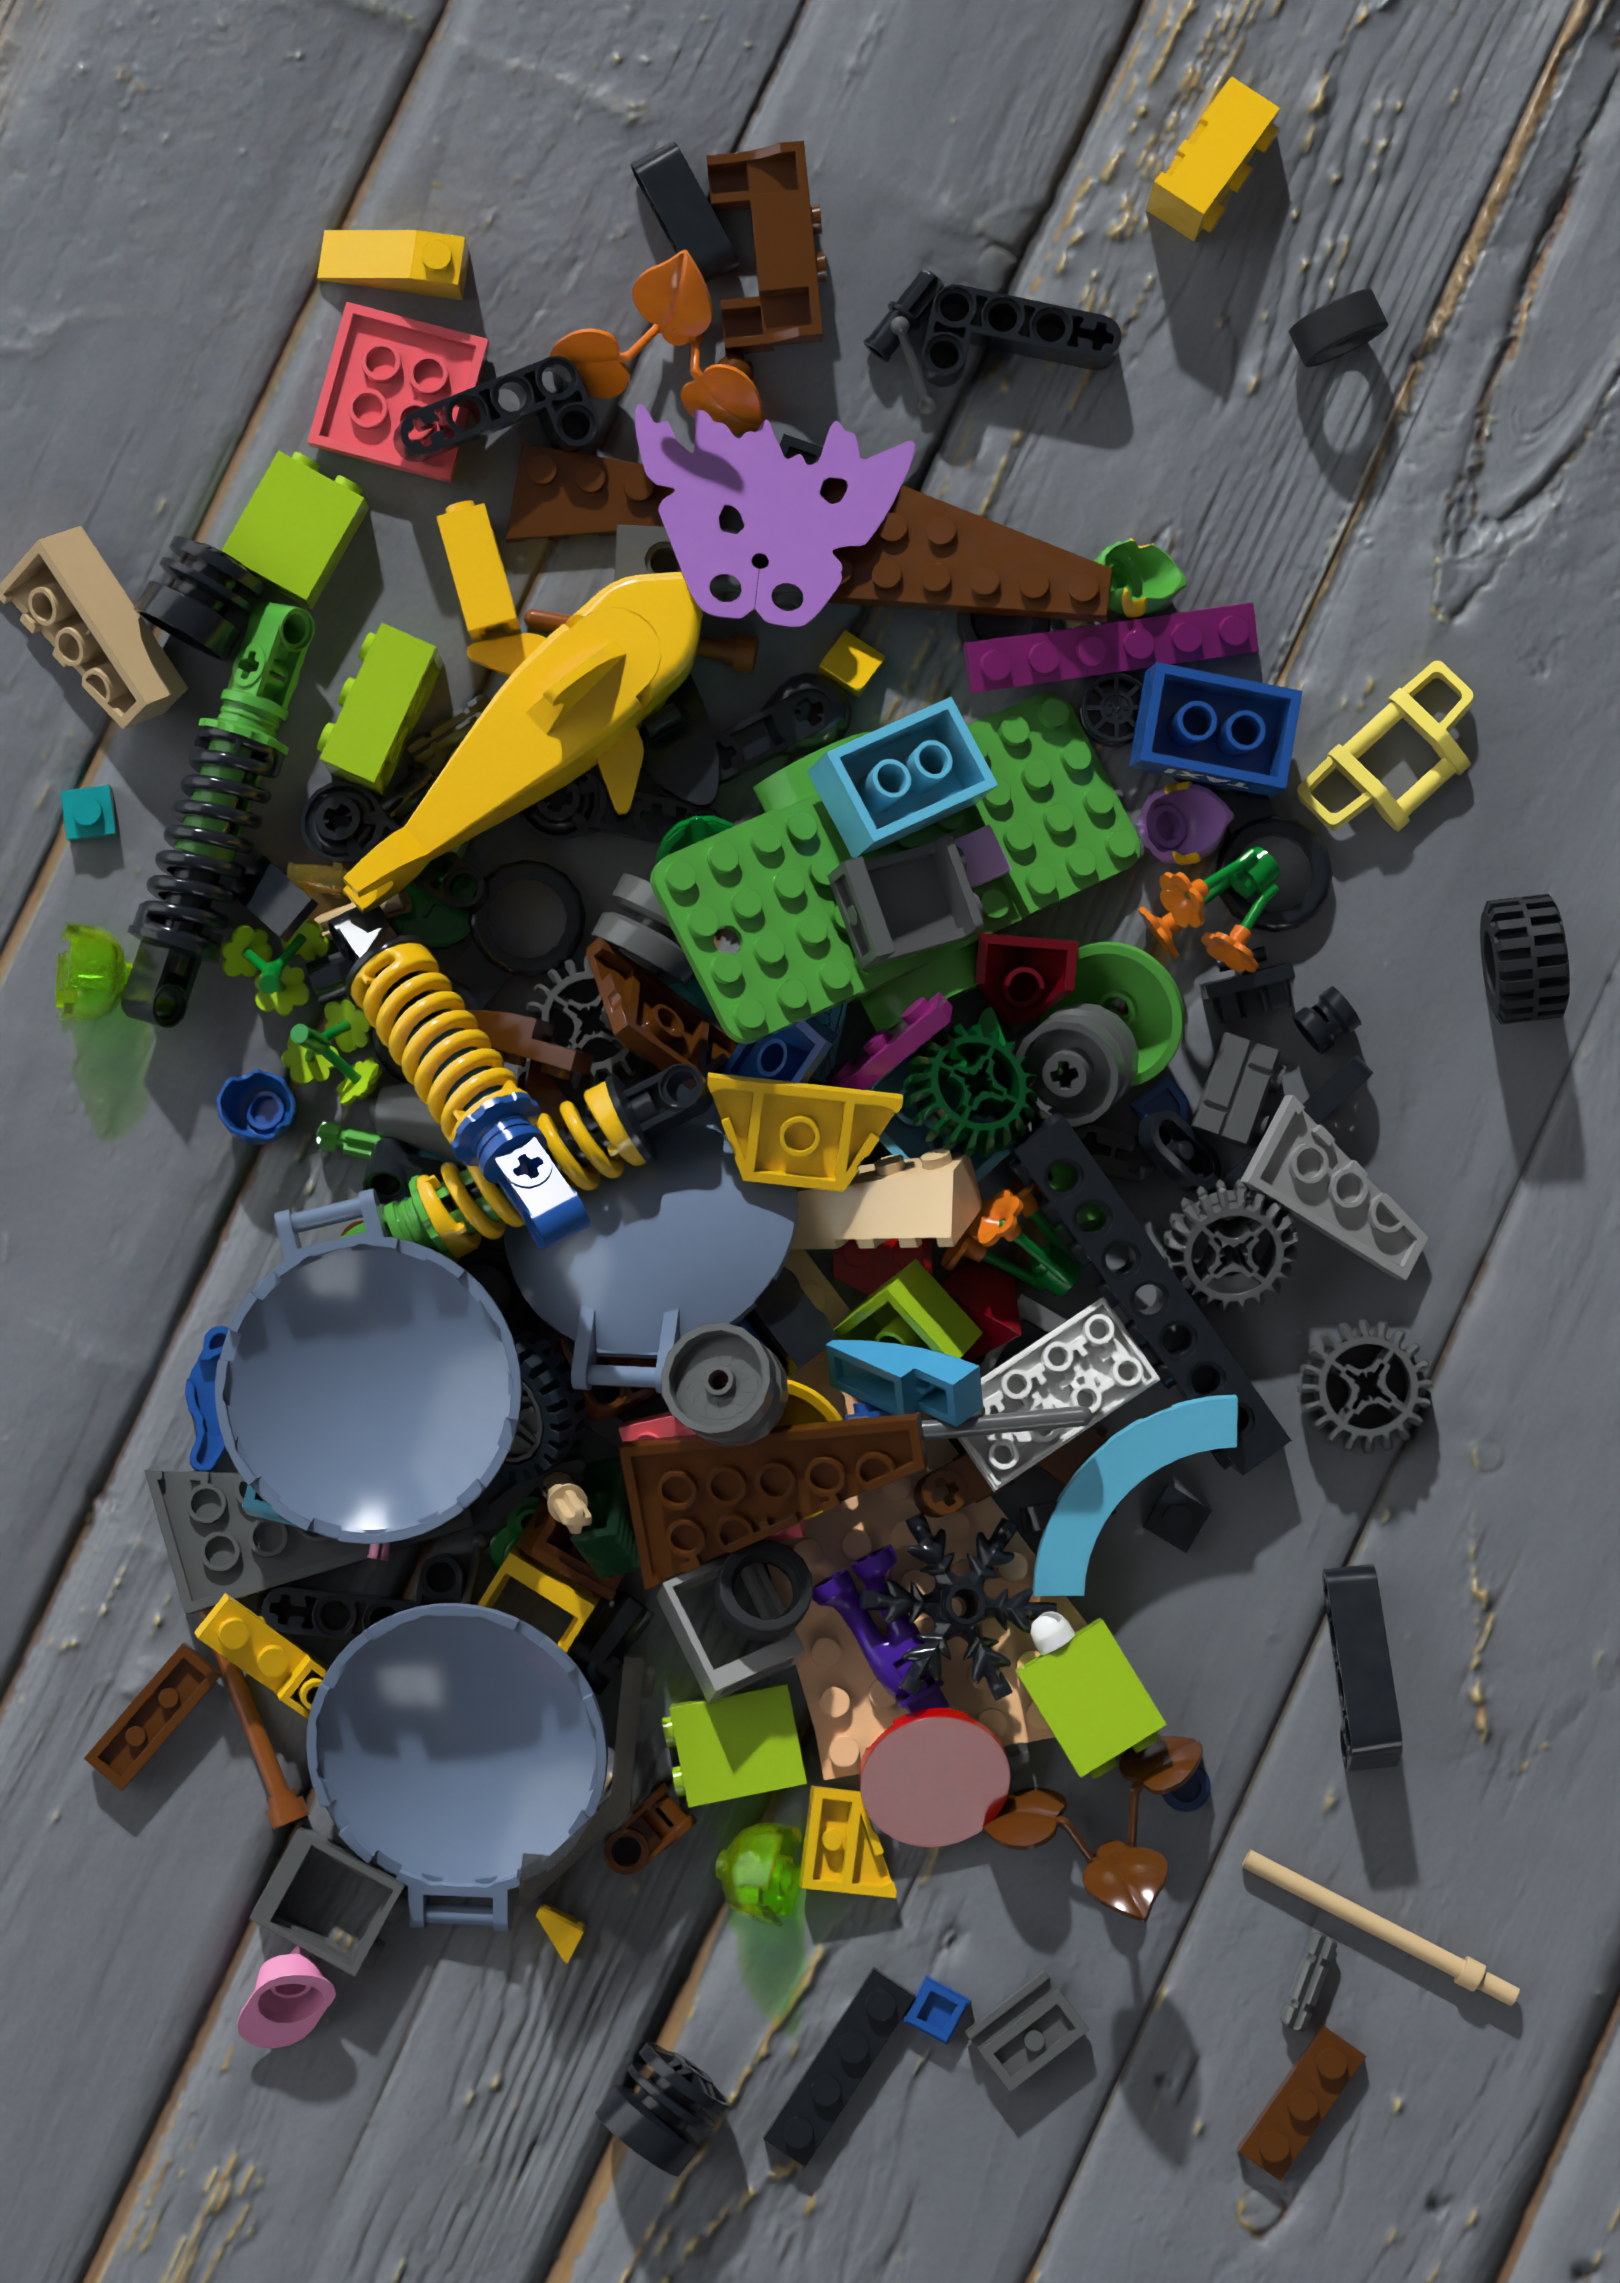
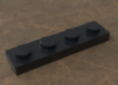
[763,1967,915,2167]

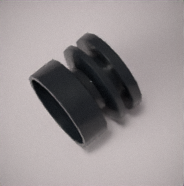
[134,536,266,661]
[595,2041,731,2177]

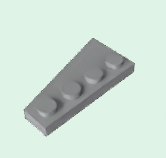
[1240,1095,1429,1281]

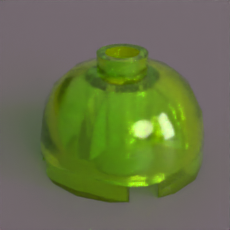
[55,922,134,1022]
[716,1822,804,1927]

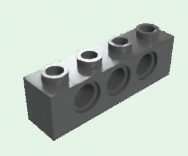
[614,524,803,609]

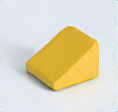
[818,630,886,698]
[536,1902,586,1964]

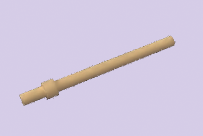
[1242,1849,1520,2006]

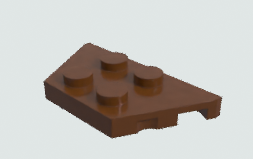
[586,937,739,1090]

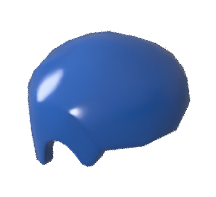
[217,1069,298,1145]

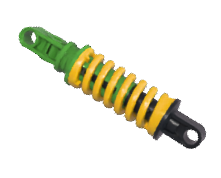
[337,1063,714,1263]

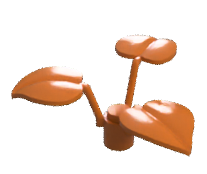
[549,250,765,434]

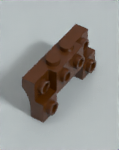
[706,141,827,355]

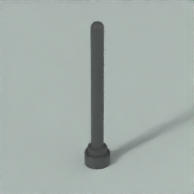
[847,1406,1092,1441]

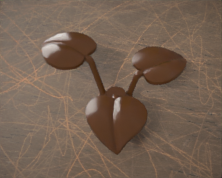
[981,1736,1203,1923]

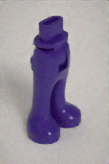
[812,1544,950,1713]

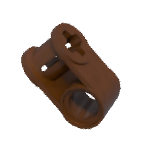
[913,1451,1015,1518]
[604,1782,697,1875]

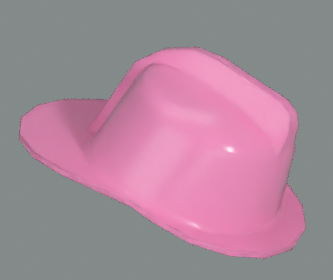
[237,1945,336,2048]

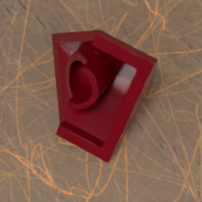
[974,933,1078,1037]
[940,1258,1022,1362]

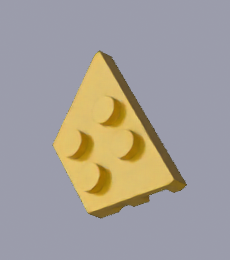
[707,1072,903,1192]

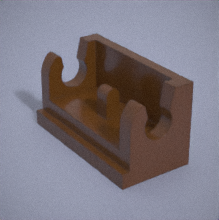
[516,1497,633,1601]

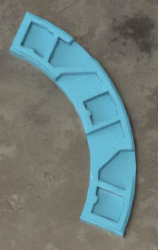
[1033,1394,1238,1596]

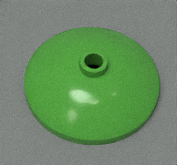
[1039,942,1185,1087]

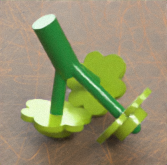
[220,918,330,1016]
[281,998,382,1106]

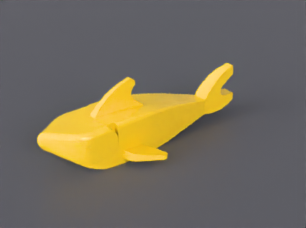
[343,572,703,914]

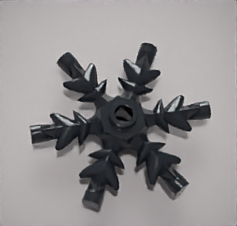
[860,1512,1057,1701]

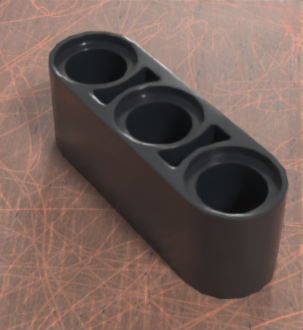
[630,141,740,283]

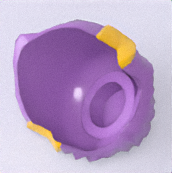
[1135,781,1234,865]

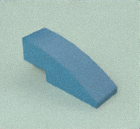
[826,1340,983,1427]

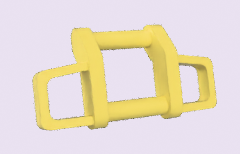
[1297,660,1474,832]

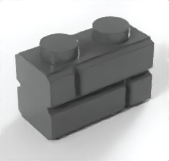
[1190,1032,1286,1148]

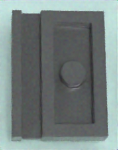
[965,1969,1089,2092]

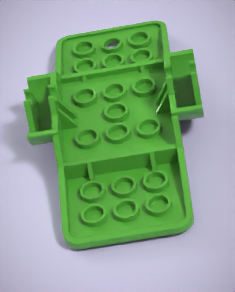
[650,692,1141,1044]

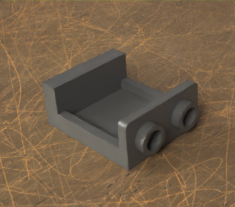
[827,833,984,970]

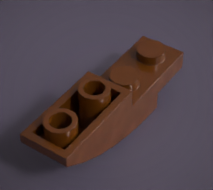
[465,1010,594,1080]

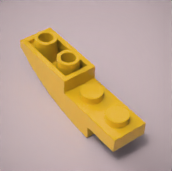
[194,1593,330,1720]

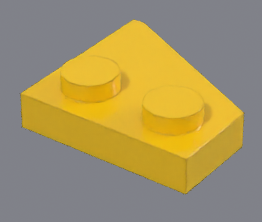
[798,1786,897,1898]

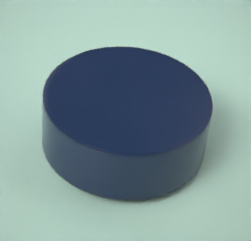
[1162,1766,1211,1812]

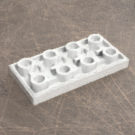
[958,1297,1161,1492]

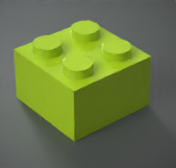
[833,1259,983,1358]

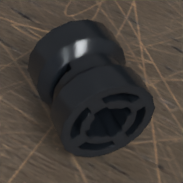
[1292,986,1361,1055]

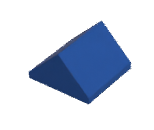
[719,1017,839,1083]

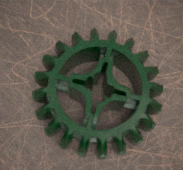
[903,1023,1039,1159]

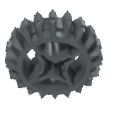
[527,956,648,1088]
[1164,1179,1299,1312]
[1297,1319,1433,1454]

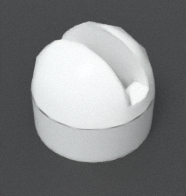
[1030,1611,1076,1655]

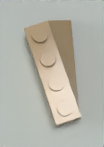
[0,526,188,729]
[791,1148,983,1250]

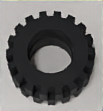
[1480,894,1570,1024]

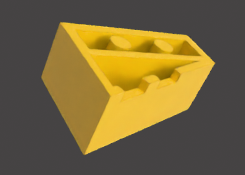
[1146,76,1280,242]

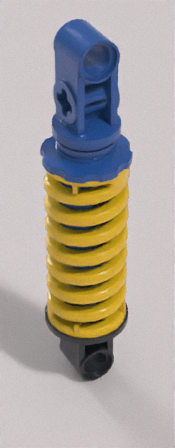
[327,905,590,1251]

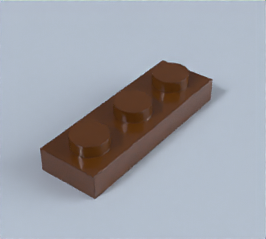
[84,1642,222,1791]
[1237,2024,1366,2181]

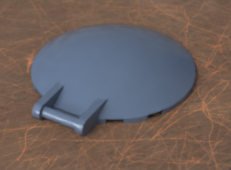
[504,1076,799,1393]
[215,1188,522,1544]
[306,1603,608,1932]

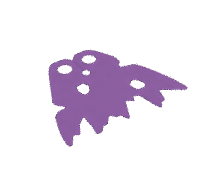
[635,404,916,627]

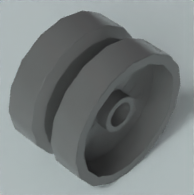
[591,873,716,987]
[1015,1003,1139,1127]
[661,1322,789,1448]

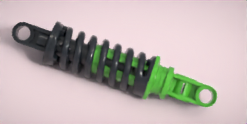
[121,602,315,1028]

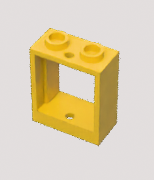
[436,500,522,643]
[478,1545,602,1654]

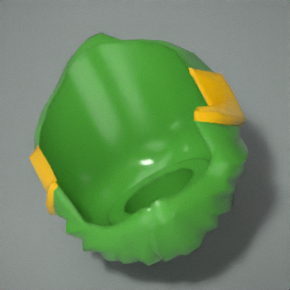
[1093,538,1187,619]

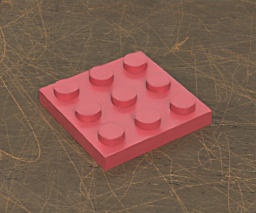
[307,302,490,484]

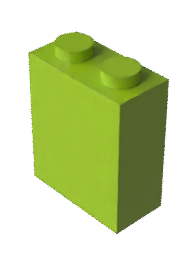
[221,450,369,610]
[1015,1618,1167,1779]
[662,1681,807,1808]

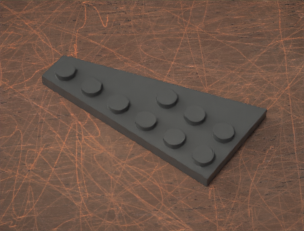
[144,1470,476,1615]

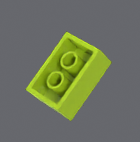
[317,622,445,797]

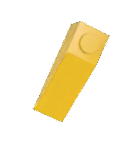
[317,230,470,301]

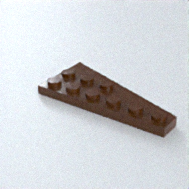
[824,478,1113,622]
[619,1413,928,1590]

